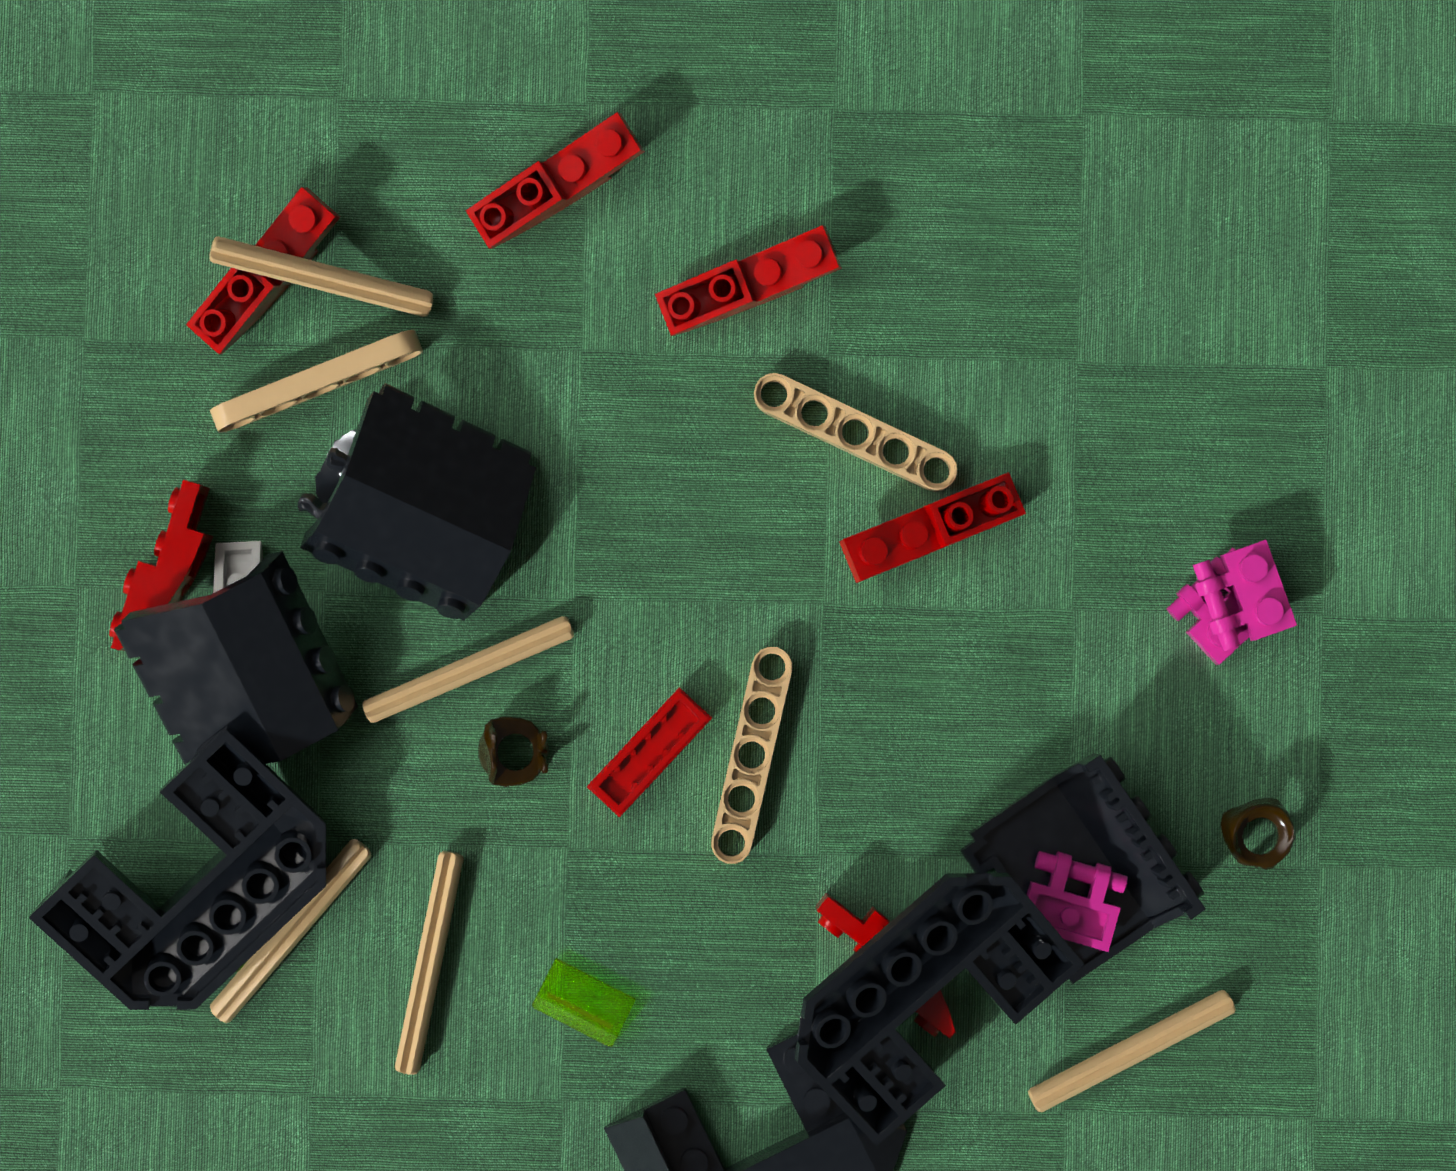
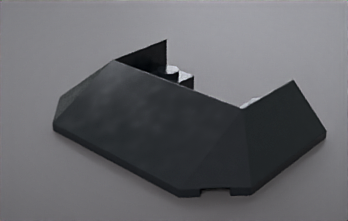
[29,727,326,1010]
[795,873,1085,1146]
[604,1031,907,1171]

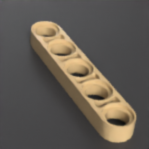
[210,330,423,433]
[754,373,957,492]
[711,647,792,864]

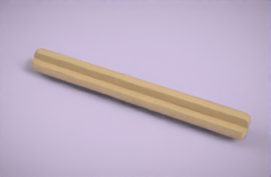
[209,236,433,317]
[362,616,574,723]
[210,839,371,1023]
[395,851,463,1075]
[1028,990,1236,1112]

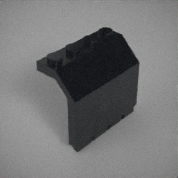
[300,383,536,621]
[114,551,358,765]
[960,753,1206,984]

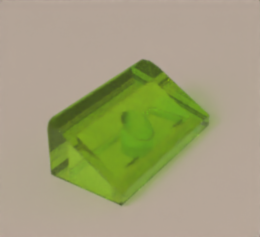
[532,958,636,1047]

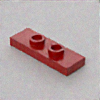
[586,687,712,818]

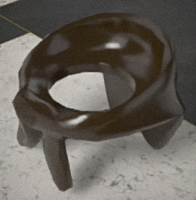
[478,717,550,787]
[1220,798,1295,870]

